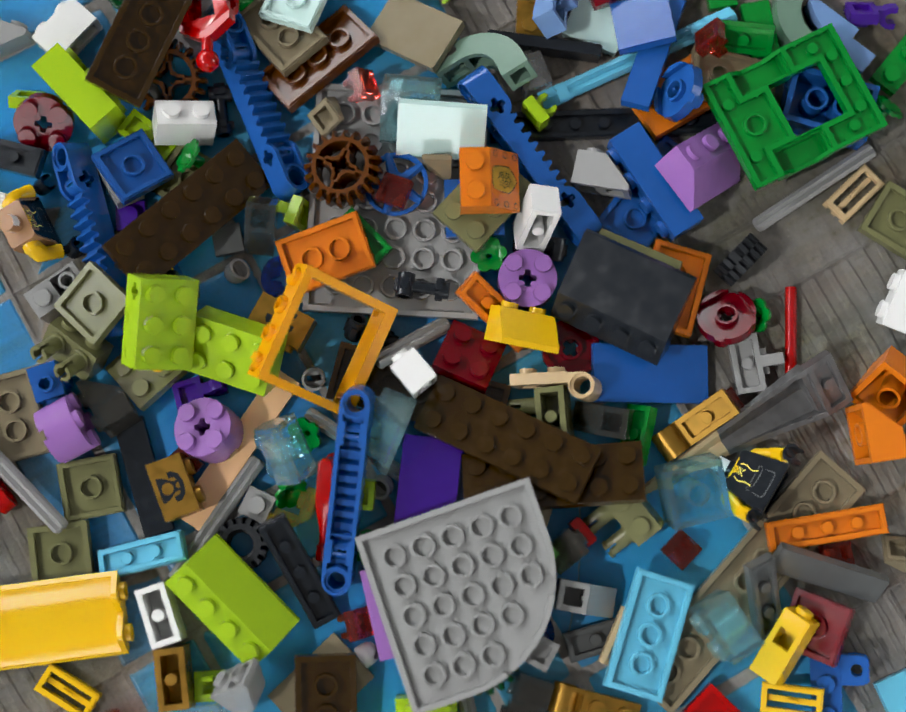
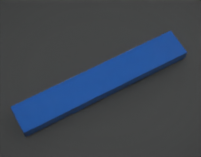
[621,0,687,112]

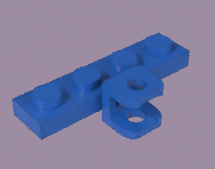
[810,652,870,712]

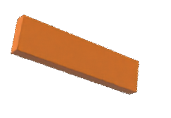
[764,503,889,553]

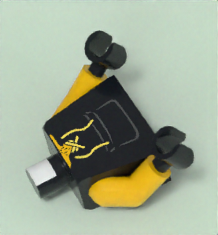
[714,444,805,531]

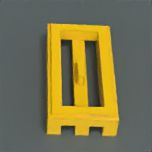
[34,664,103,712]
[760,680,825,712]

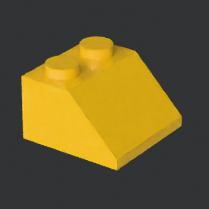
[484,300,559,354]

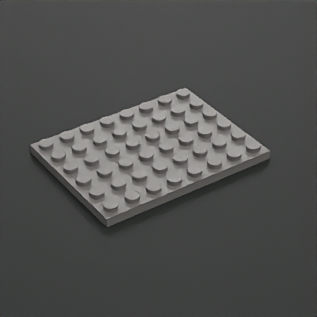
[302,83,487,321]

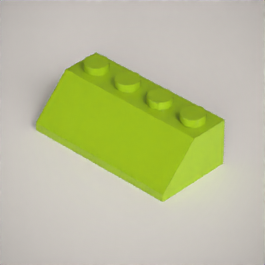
[165,533,300,663]

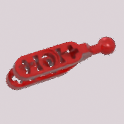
[179,0,239,73]

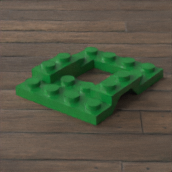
[701,23,888,191]

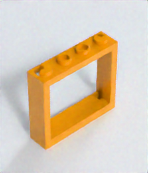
[247,263,398,414]

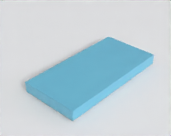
[602,567,695,703]

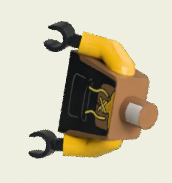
[0,174,83,262]

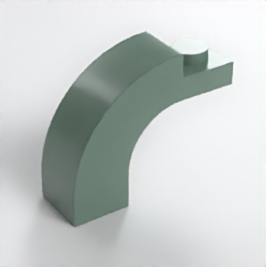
[771,0,817,66]
[436,32,538,91]

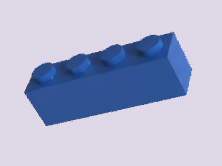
[606,122,704,242]

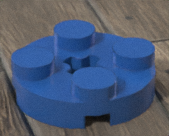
[654,61,704,122]

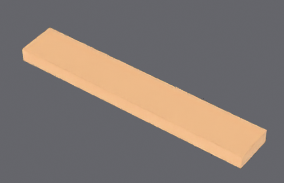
[181,370,301,531]

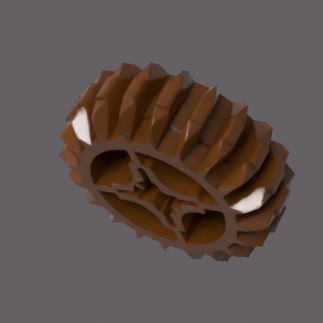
[143,41,208,112]
[304,129,383,209]

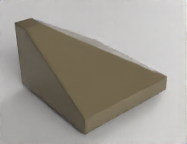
[307,96,345,137]
[422,154,452,180]
[881,535,906,573]

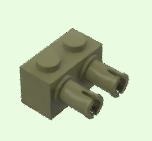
[30,315,114,382]
[508,385,574,436]
[582,499,665,558]

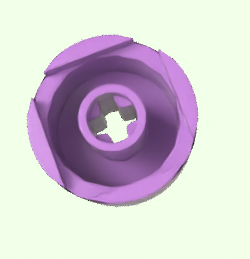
[497,249,557,311]
[33,392,101,464]
[174,398,244,464]

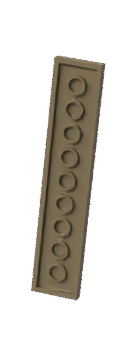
[657,450,866,712]

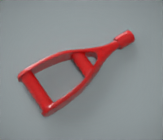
[315,453,334,561]

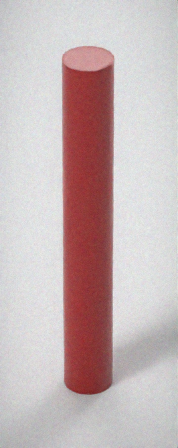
[785,286,797,374]

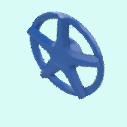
[365,152,429,216]

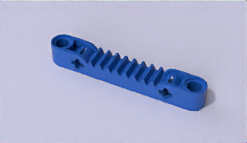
[213,12,310,202]
[457,66,602,246]
[51,142,127,338]
[321,384,375,596]

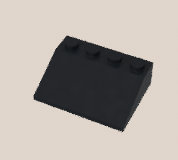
[550,228,697,366]

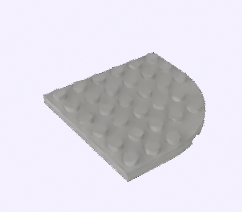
[355,477,556,712]

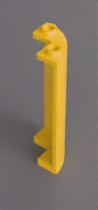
[0,570,134,671]

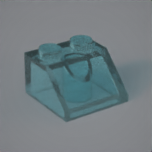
[379,73,443,143]
[367,387,418,476]
[254,412,317,485]

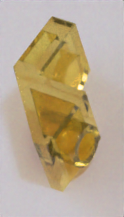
[266,487,316,528]

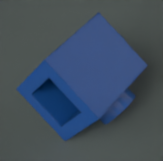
[26,360,74,405]

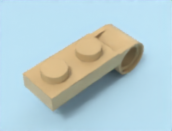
[509,366,602,402]

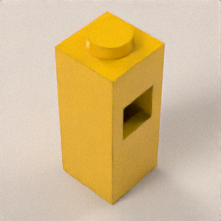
[749,605,820,686]

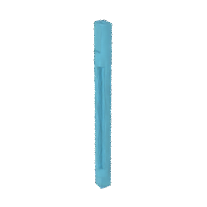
[537,7,738,109]

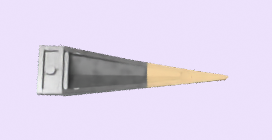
[645,350,853,494]

